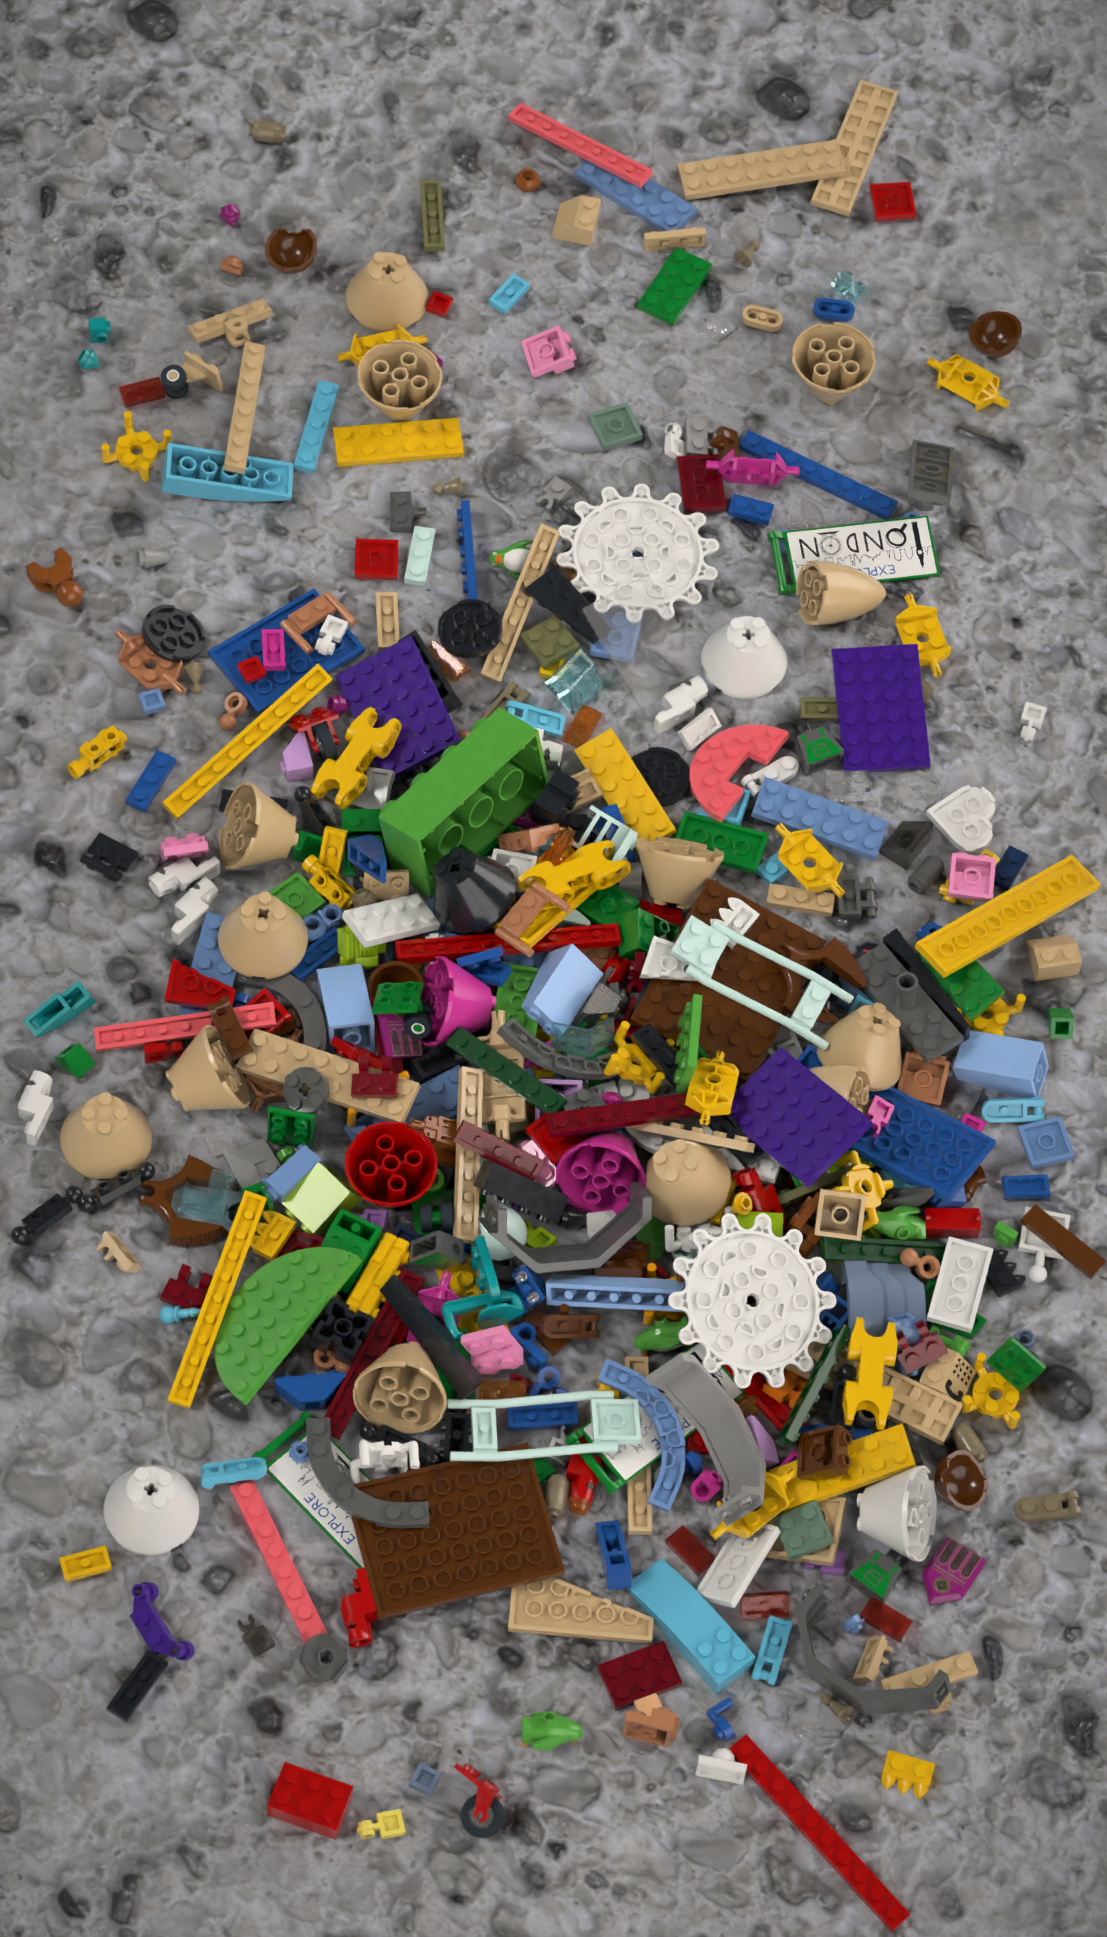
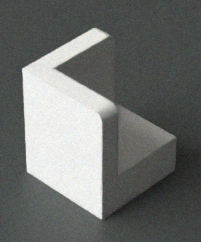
[586,1210,617,1238]

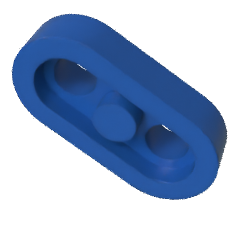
[813,298,855,322]

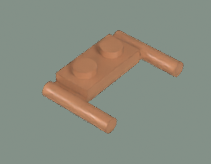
[280,591,357,655]
[495,882,571,957]

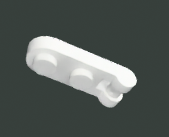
[741,756,799,799]

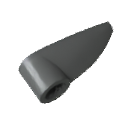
[877,1187,934,1212]

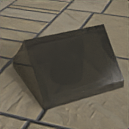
[879,821,934,871]

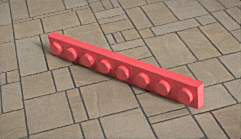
[508,103,653,188]
[94,1002,277,1052]
[230,1479,327,1644]

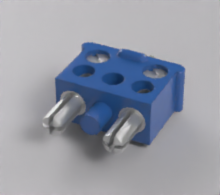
[512,1264,547,1307]

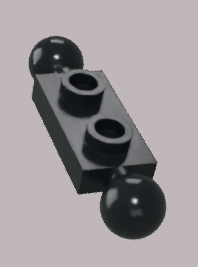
[294,786,333,837]
[77,1162,156,1212]
[11,1186,83,1245]
[828,1364,857,1430]
[359,1422,442,1467]

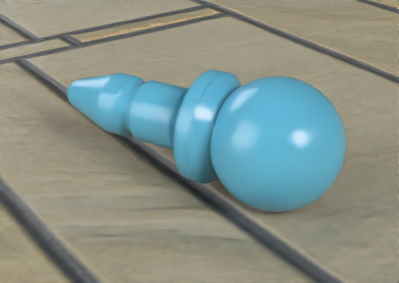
[159,1306,201,1325]

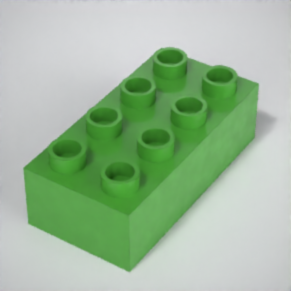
[378,707,549,898]

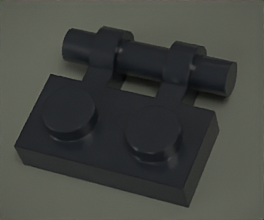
[80,832,138,882]

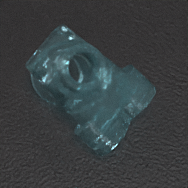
[831,271,867,304]

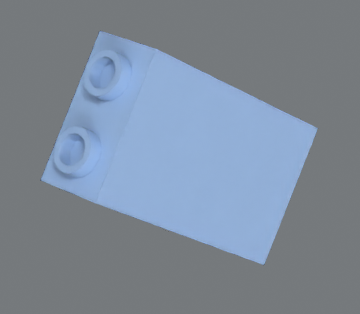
[521,944,603,1037]
[317,964,375,1057]
[951,1030,1049,1098]

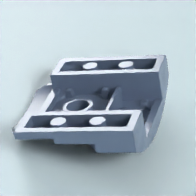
[840,1260,926,1348]

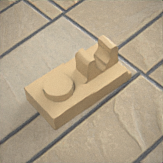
[96,1231,142,1273]
[852,1635,893,1684]

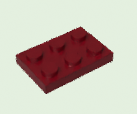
[676,454,726,514]
[597,1640,683,1711]

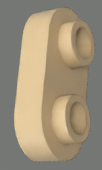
[742,305,783,332]

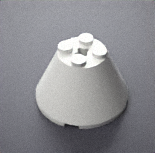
[701,616,787,699]
[104,1465,199,1556]
[857,1466,937,1562]

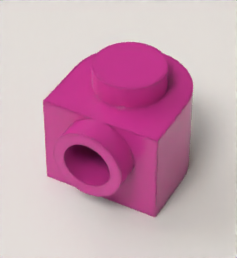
[691,1469,723,1502]

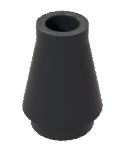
[558,1206,592,1229]

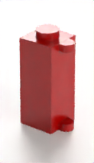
[919,1208,981,1239]

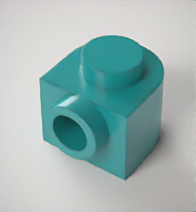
[88,317,111,343]

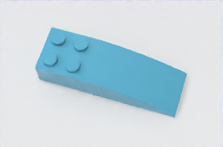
[161,443,293,502]
[626,1558,755,1695]

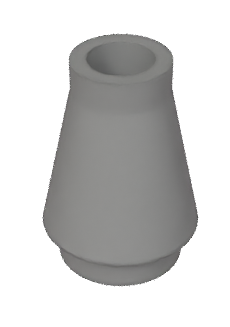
[136,547,169,569]

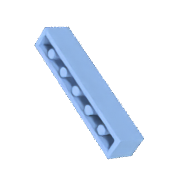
[546,1274,685,1312]

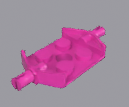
[706,450,800,486]
[406,1271,461,1360]

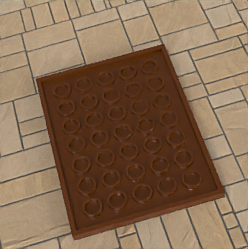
[629,878,827,1084]
[351,1442,565,1621]

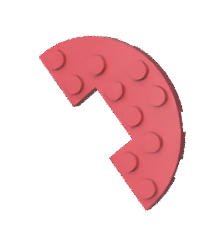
[690,725,789,823]

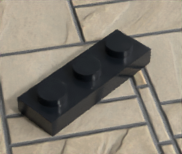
[106,1650,168,1723]

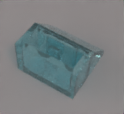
[544,649,600,715]

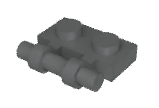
[837,876,878,919]

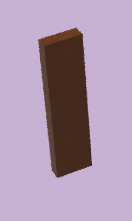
[1020,1204,1106,1279]

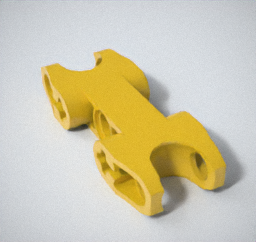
[311,707,402,810]
[517,840,631,911]
[842,1317,898,1430]

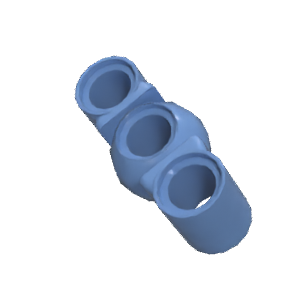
[302,904,342,945]

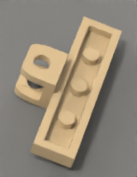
[187,299,273,347]
[880,1651,978,1715]

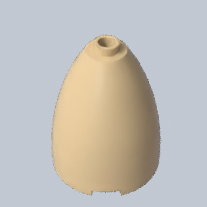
[796,561,886,625]
[809,1065,872,1115]

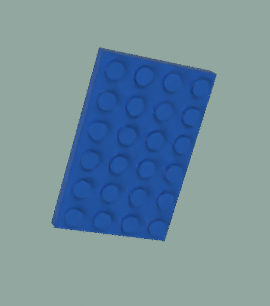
[208,588,365,716]
[847,1087,996,1203]

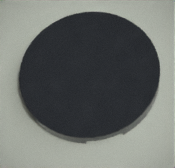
[438,599,503,659]
[141,605,206,663]
[631,747,690,807]

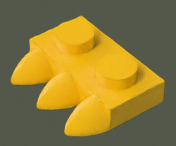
[250,1210,297,1261]
[881,1750,935,1799]

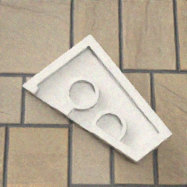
[639,936,715,981]

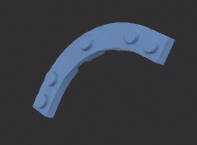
[597,1358,685,1513]

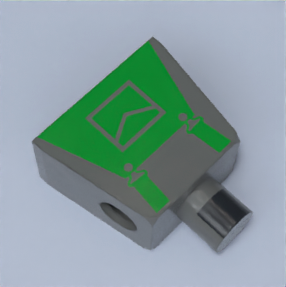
[795,722,844,776]
[410,1230,468,1270]
[846,1548,902,1608]

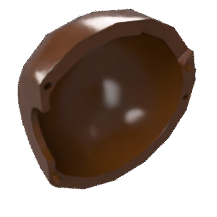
[265,228,317,274]
[968,311,1022,358]
[367,961,425,998]
[934,1450,988,1510]

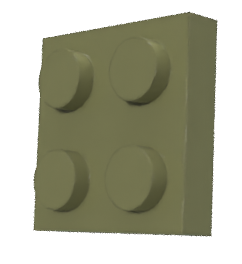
[520,615,580,669]

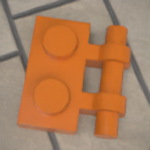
[762,1368,806,1408]

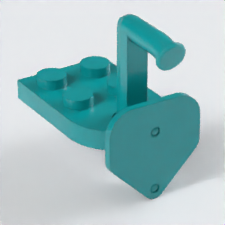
[441,1236,525,1340]

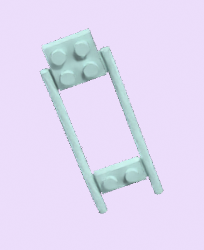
[669,915,854,1050]
[447,1391,641,1462]

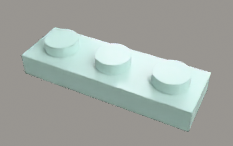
[404,526,436,586]

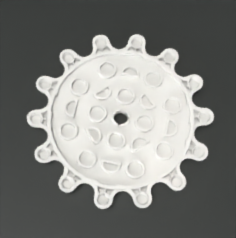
[556,484,719,624]
[668,1213,836,1389]

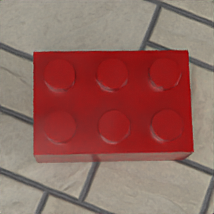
[267,1762,354,1840]

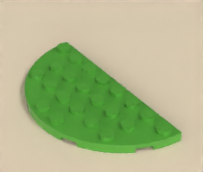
[214,1247,362,1406]

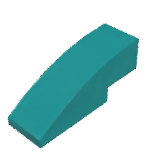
[23,980,96,1038]

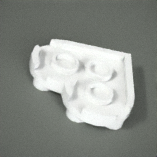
[926,785,995,855]

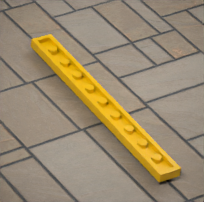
[162,664,333,820]
[167,1190,267,1410]

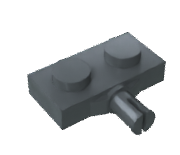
[390,491,427,532]

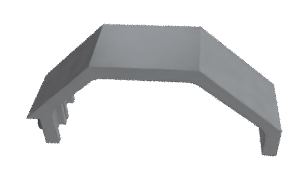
[645,1353,766,1527]

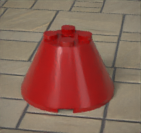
[345,1121,437,1208]

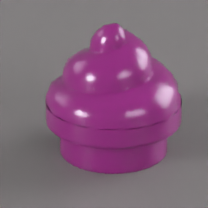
[220,204,241,227]
[327,694,350,716]

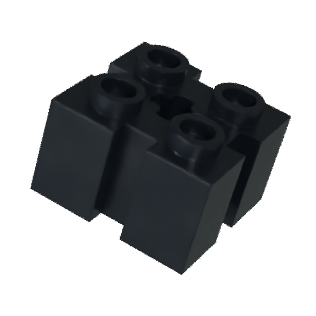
[529,768,580,828]
[309,1297,375,1367]

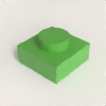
[992,1221,1019,1249]

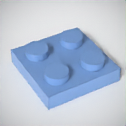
[1017,1116,1075,1170]

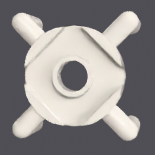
[665,1206,734,1252]
[350,1440,420,1485]

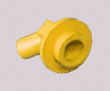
[731,1192,752,1216]

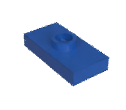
[1002,1174,1050,1200]

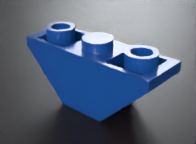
[274,1371,346,1411]

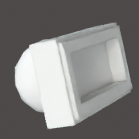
[695,1748,747,1785]

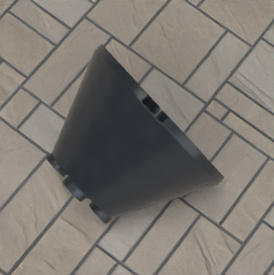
[433,847,517,935]

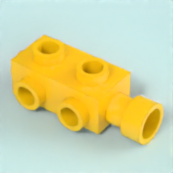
[67,725,128,779]
[301,855,356,910]

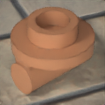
[220,255,243,276]

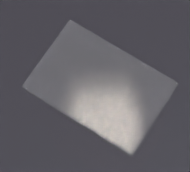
[582,574,707,710]

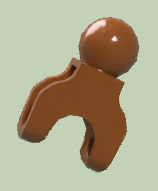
[25,547,83,607]

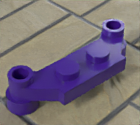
[129,1582,195,1660]

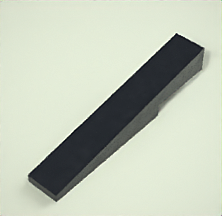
[883,928,970,1041]
[408,1024,539,1085]
[379,1274,485,1400]

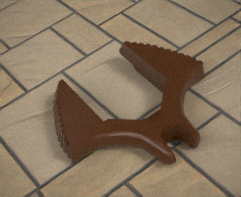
[771,937,867,1024]
[138,1155,239,1247]

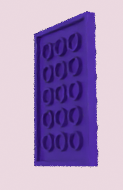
[335,635,462,779]
[831,644,931,774]
[730,1047,873,1188]

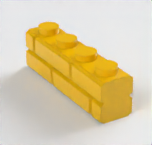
[346,1232,410,1322]

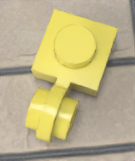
[356,1809,406,1840]

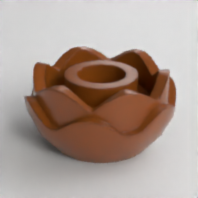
[515,169,540,192]

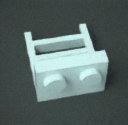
[568,805,638,861]

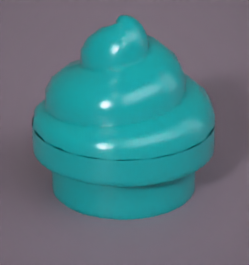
[77,348,99,369]

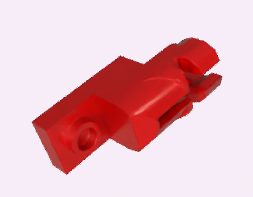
[732,1167,787,1229]
[340,1567,377,1648]

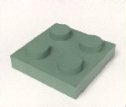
[588,402,643,451]
[772,1500,834,1562]

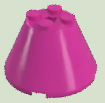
[421,956,496,1046]
[556,1129,646,1214]

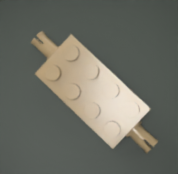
[477,1010,527,1142]

